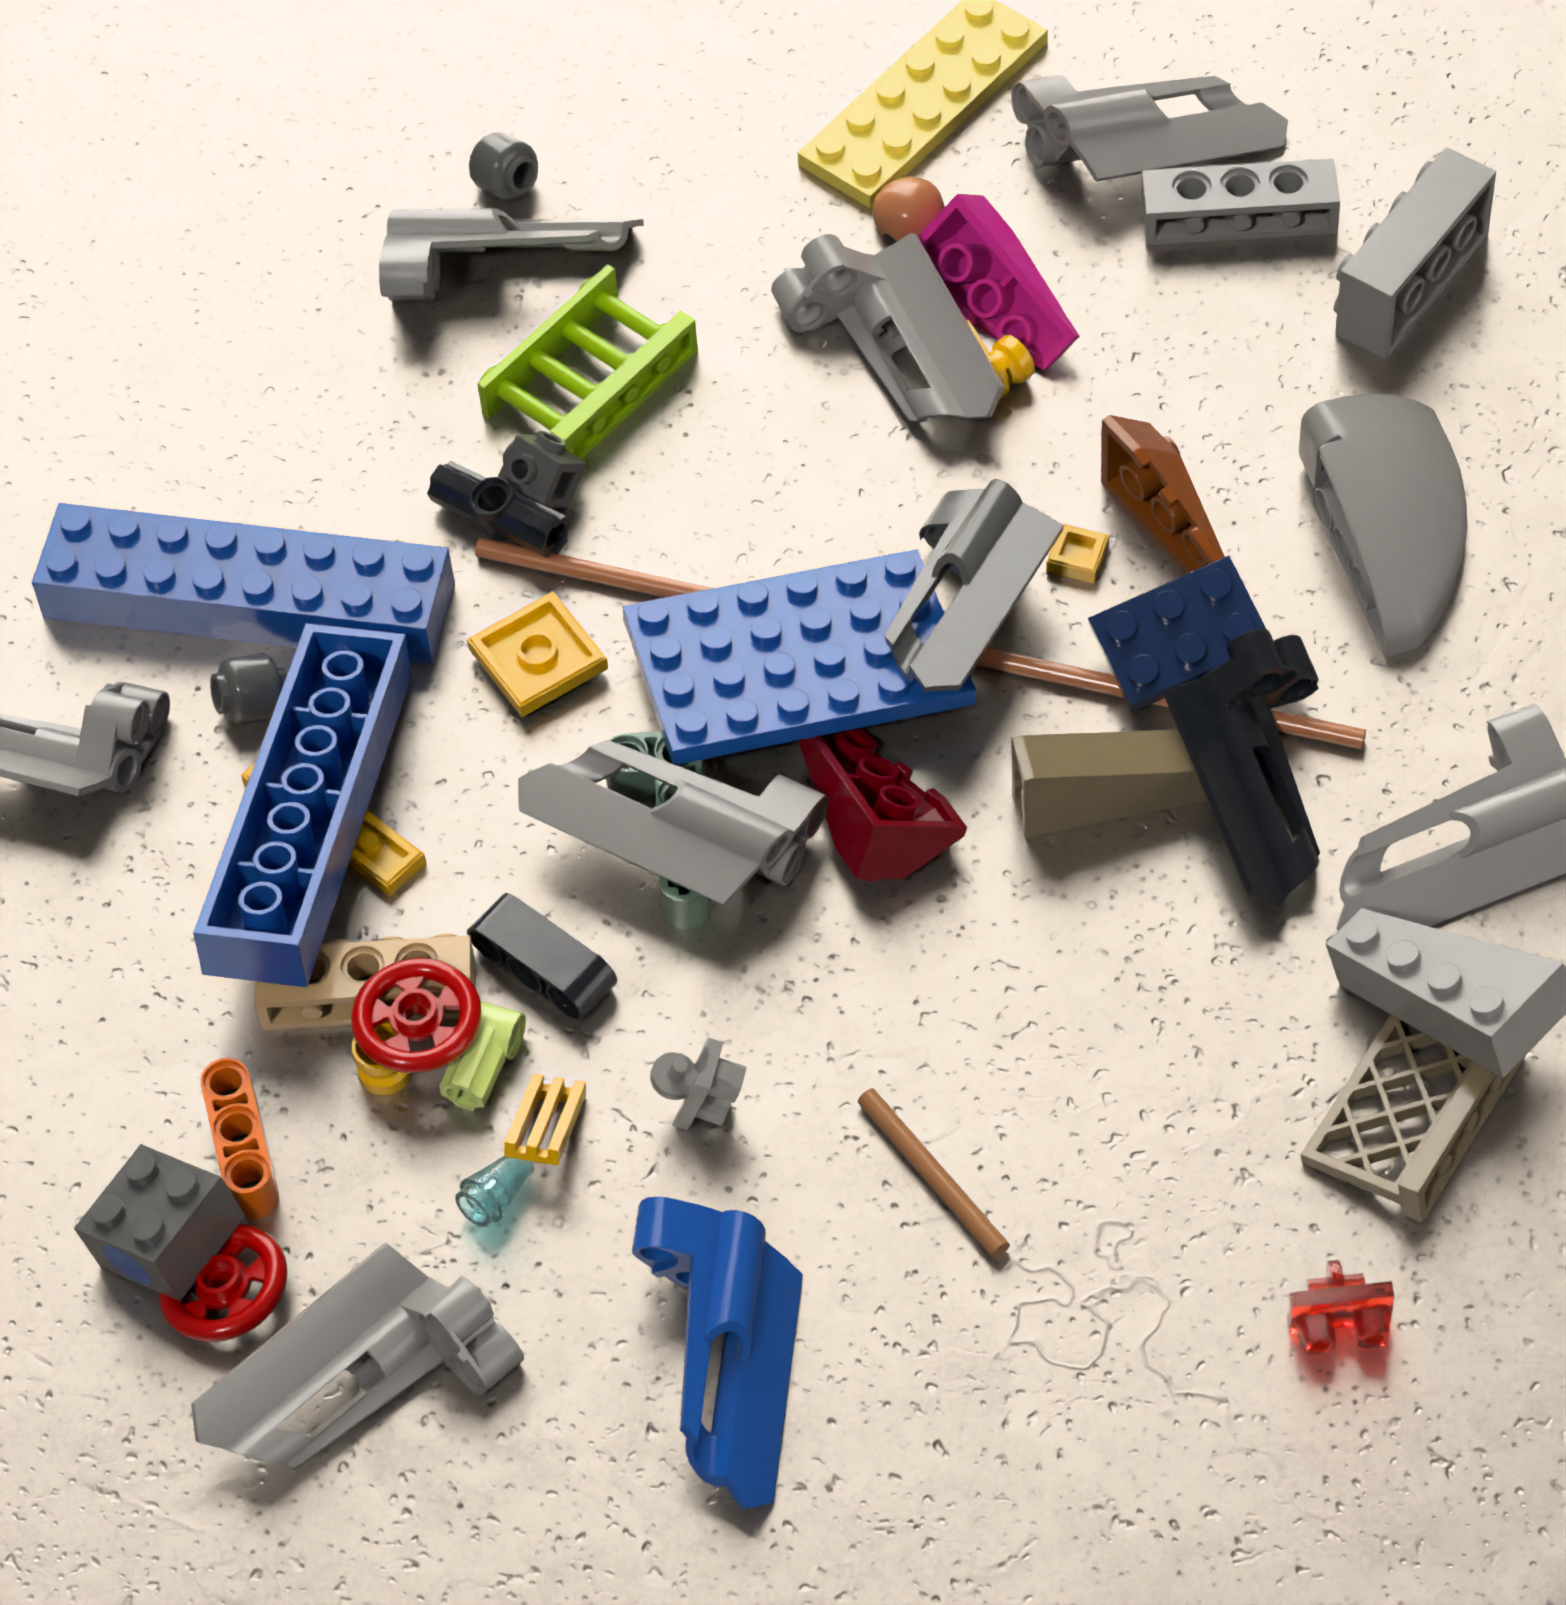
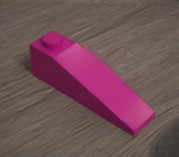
[918,194,1080,370]

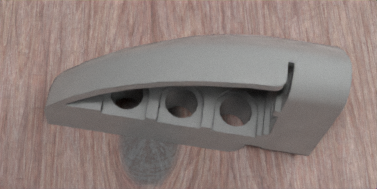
[1298,394,1468,657]

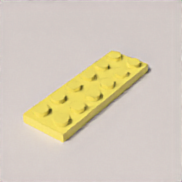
[797,0,1048,209]

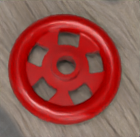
[351,958,482,1073]
[158,1224,288,1342]

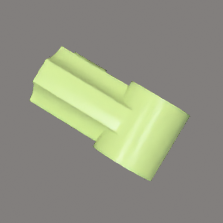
[439,1001,526,1111]

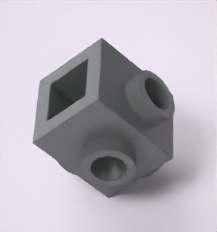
[497,431,588,508]

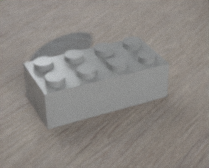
[1333,147,1497,360]

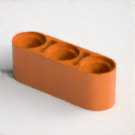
[201,1058,279,1220]

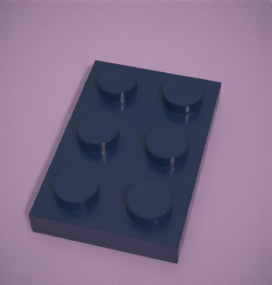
[1088,556,1266,712]

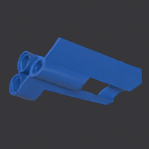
[632,1196,803,1510]

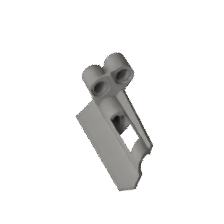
[379,208,644,301]
[1336,703,1566,931]
[518,740,829,906]
[191,1243,524,1468]

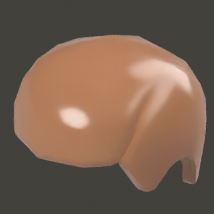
[872,176,945,242]

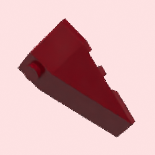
[798,728,967,882]

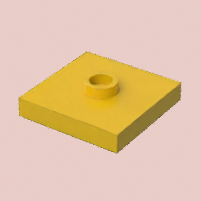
[467,591,609,717]

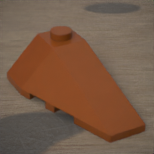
[1101,415,1225,573]

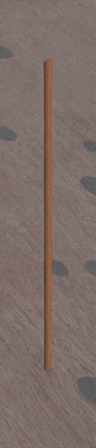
[475,537,1367,750]

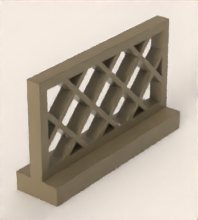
[1301,1014,1526,1223]

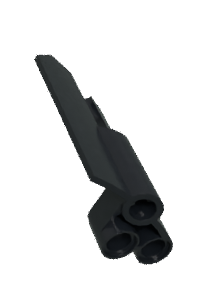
[1162,629,1320,910]

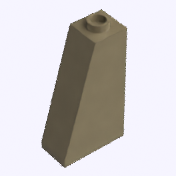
[1011,729,1208,839]

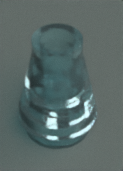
[455,1155,534,1227]

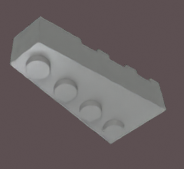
[1326,908,1566,1078]

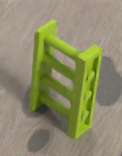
[477,264,698,459]

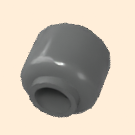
[468,132,539,200]
[210,653,287,724]

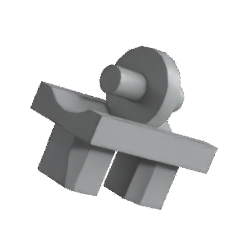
[650,1037,747,1131]

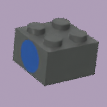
[74,1144,246,1301]

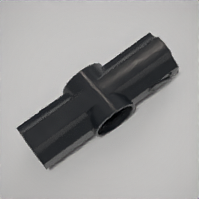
[427,461,571,558]

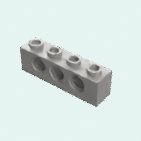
[1141,158,1340,246]

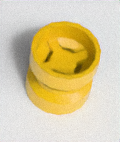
[986,335,1035,399]
[352,1022,412,1096]

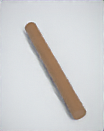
[858,1088,1010,1259]

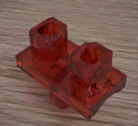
[1287,1259,1395,1355]

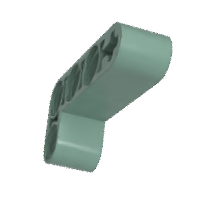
[605,731,711,930]

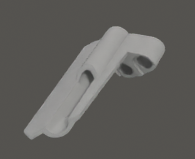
[1011,74,1288,182]
[771,232,1004,422]
[0,682,170,796]

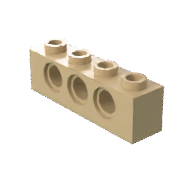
[254,933,476,1030]

